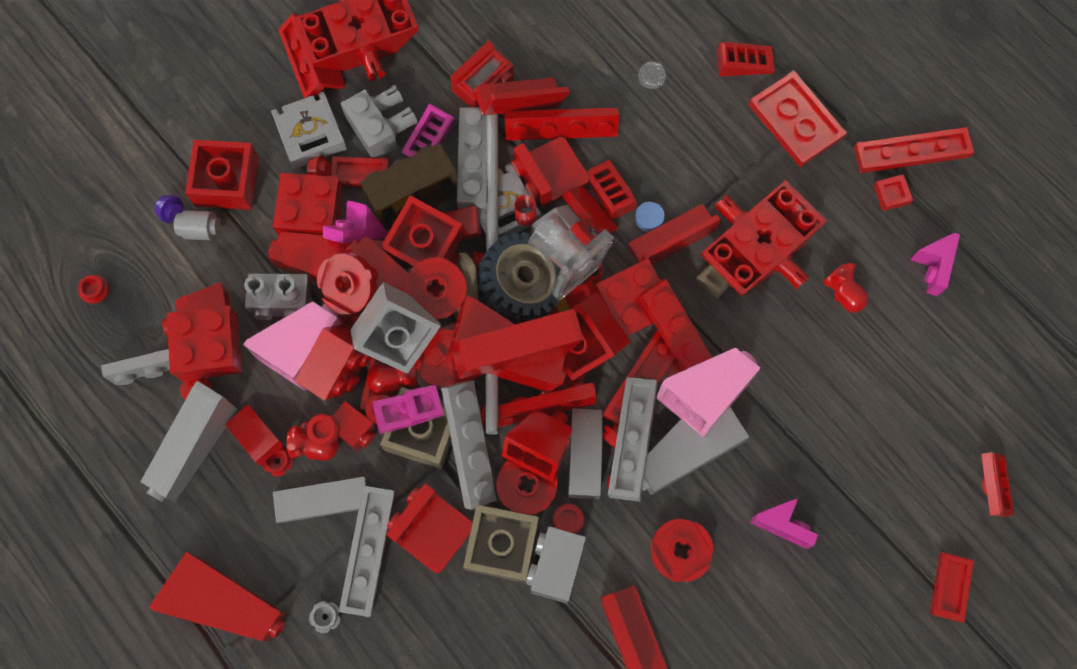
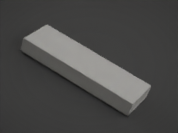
[273,477,367,524]

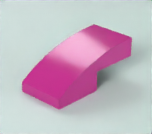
[372,385,443,434]

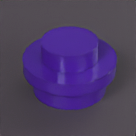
[155,195,183,223]

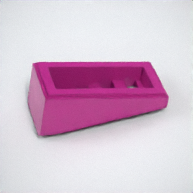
[402,103,456,157]

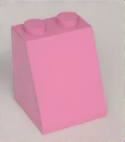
[243,301,344,391]
[656,348,760,437]

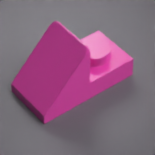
[323,201,387,243]
[911,233,960,296]
[750,499,818,549]

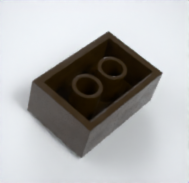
[360,143,458,231]

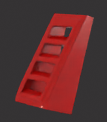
[717,42,775,76]
[586,160,637,220]

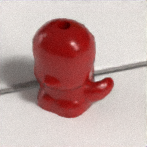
[823,263,869,313]
[367,363,417,394]
[287,421,339,461]

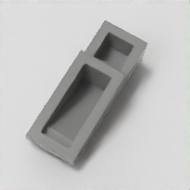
[568,408,602,499]

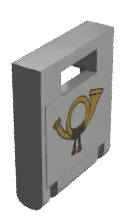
[271,91,347,169]
[478,163,541,240]

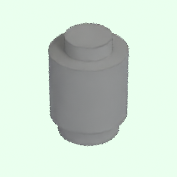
[174,210,221,240]

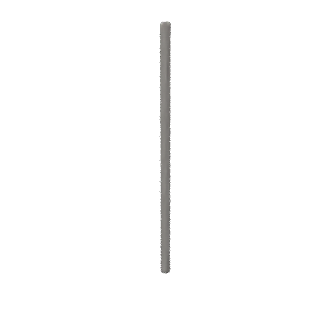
[486,114,498,434]

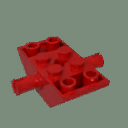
[294,0,419,81]
[701,180,827,297]

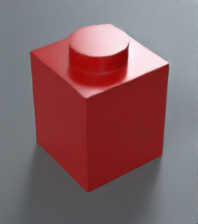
[333,401,377,452]

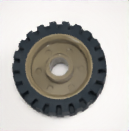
[476,232,568,323]

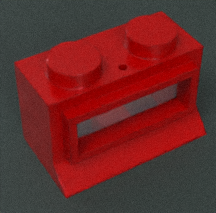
[450,40,514,107]

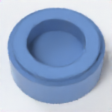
[635,202,665,232]

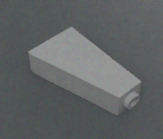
[140,381,238,502]
[642,407,749,495]

